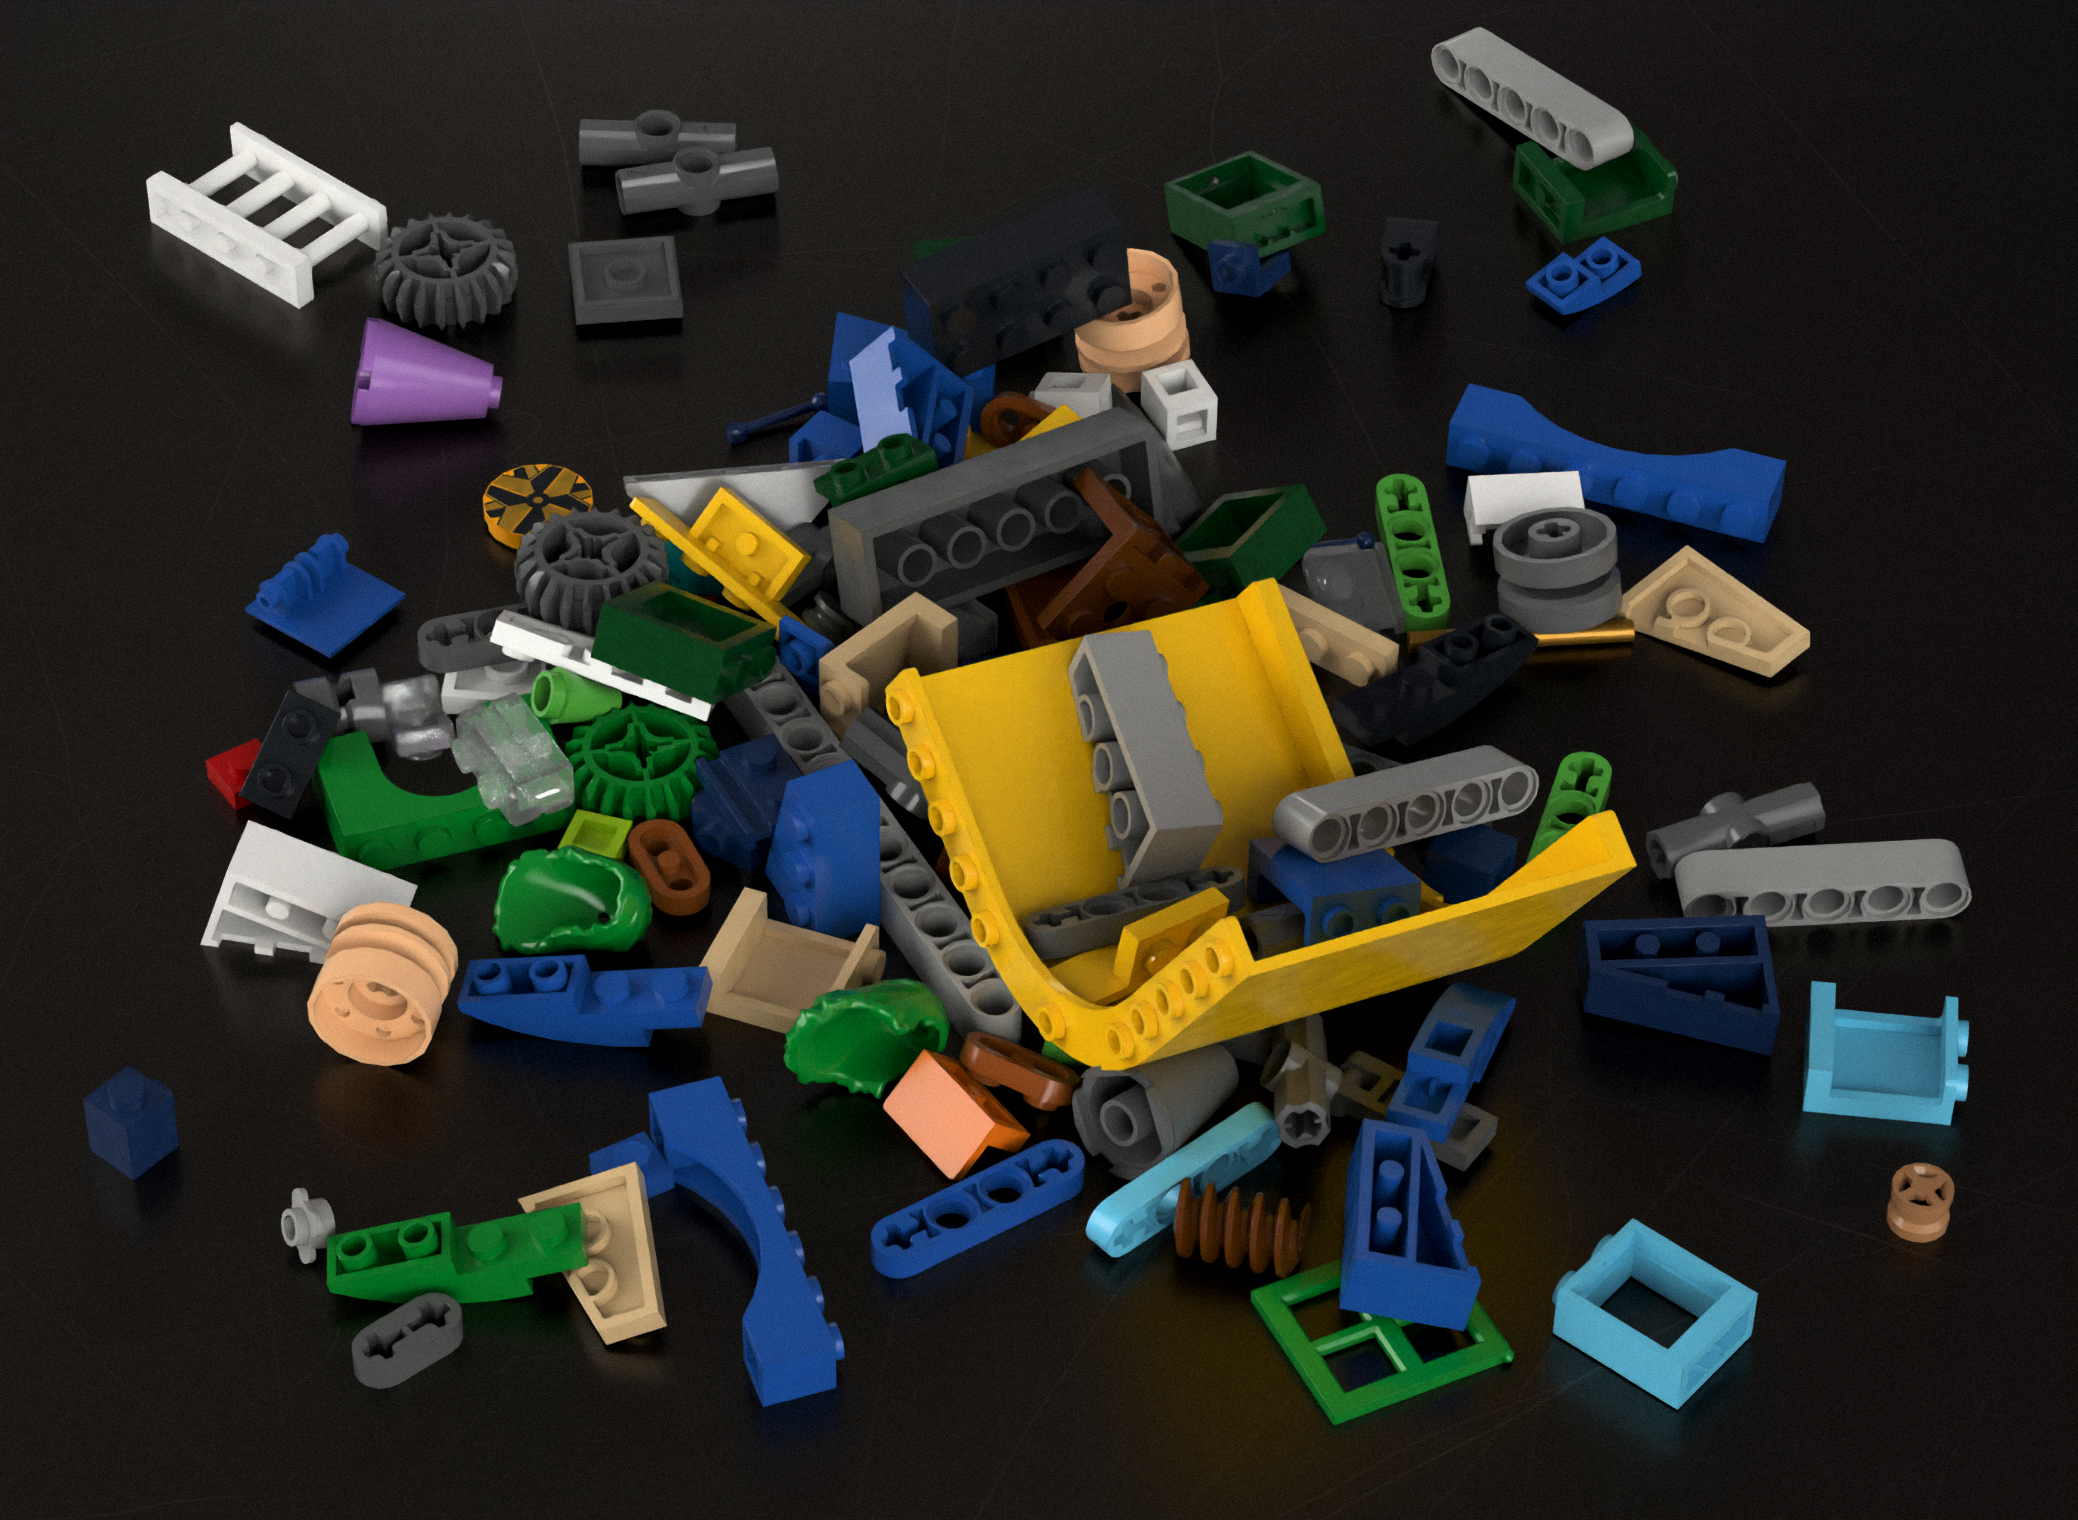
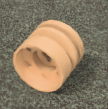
[1074,248,1190,393]
[307,902,458,1066]

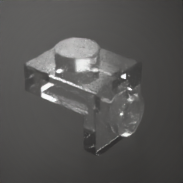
[380,674,457,761]

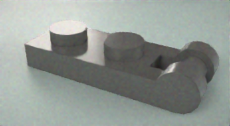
[1330,1051,1498,1172]

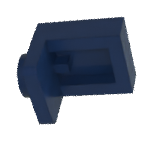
[1207,239,1292,297]

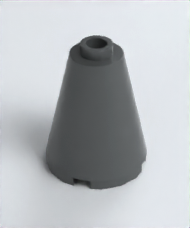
[1072,1043,1239,1181]

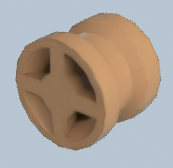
[1886,1163,1955,1243]

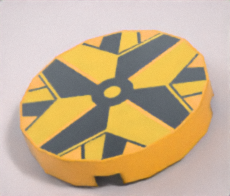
[483,464,593,549]

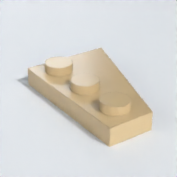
[1609,545,1810,678]
[518,1161,667,1345]

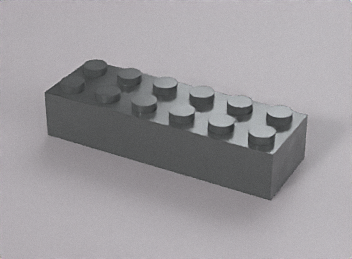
[827,406,1165,627]

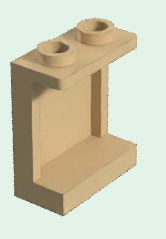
[819,592,958,770]
[699,887,886,1034]

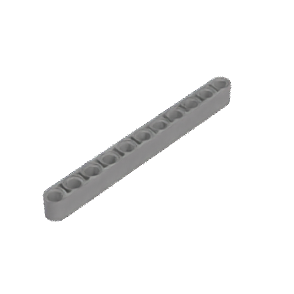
[722,656,1022,1046]

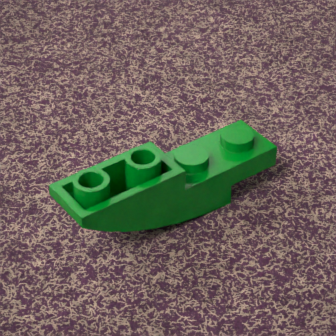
[327,1202,588,1304]

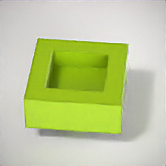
[557,809,633,861]

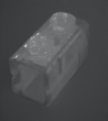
[452,692,575,827]

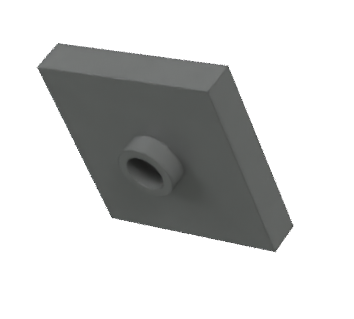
[568,236,683,325]

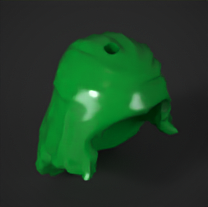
[492,845,654,956]
[783,978,950,1099]

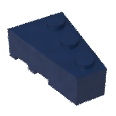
[1577,915,1780,1056]

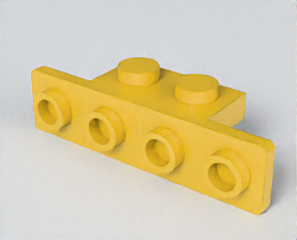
[629,487,814,642]
[1048,887,1250,1006]

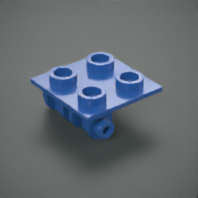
[245,533,406,659]

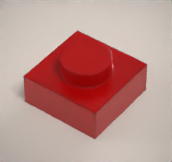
[206,738,262,811]

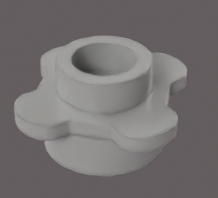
[281,1188,335,1264]

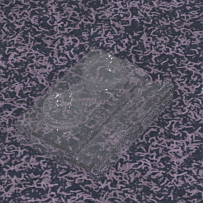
[1302,542,1406,634]

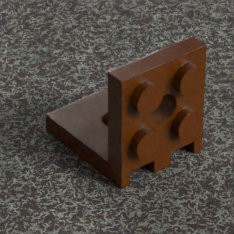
[1036,466,1211,642]

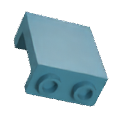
[1802,981,1969,1125]

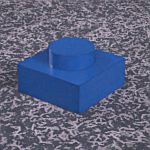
[589,1131,675,1199]

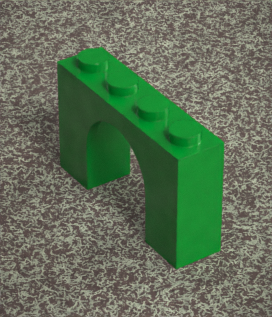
[312,693,576,871]

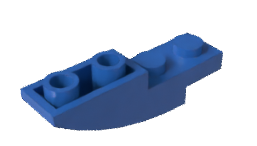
[457,955,713,1047]
[1386,981,1516,1144]

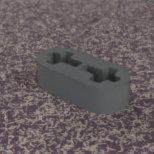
[352,1292,464,1389]

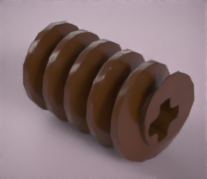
[1173,1177,1311,1279]

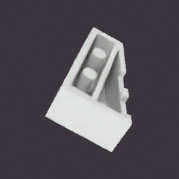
[200,820,418,964]

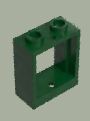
[1164,150,1327,259]
[1175,483,1328,609]
[591,580,777,705]

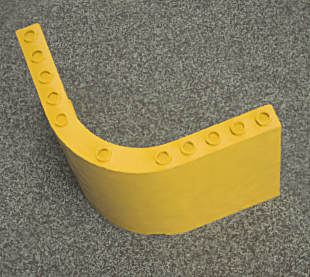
[884,577,1637,1071]

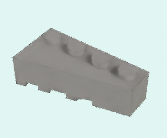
[1067,630,1223,890]

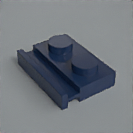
[696,733,803,851]

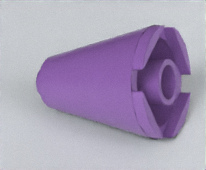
[351,317,503,426]

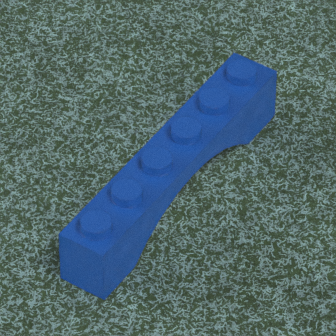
[1446,383,1786,543]
[648,1076,845,1407]

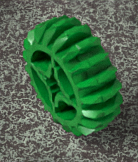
[563,699,720,829]

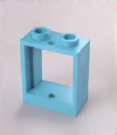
[1552,1218,1758,1410]

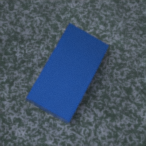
[1525,236,1642,315]
[779,615,836,708]

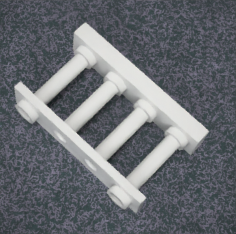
[146,122,388,309]

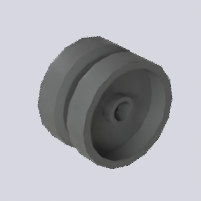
[1493,507,1622,634]

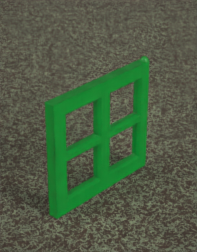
[1251,1258,1514,1426]

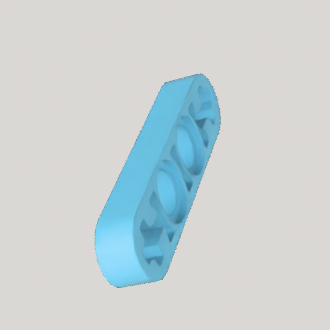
[1086,1102,1282,1257]

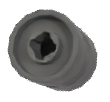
[293,668,388,743]

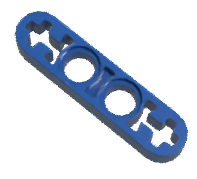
[871,1139,1085,1278]

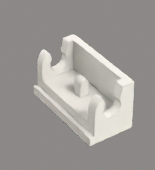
[1463,471,1585,546]

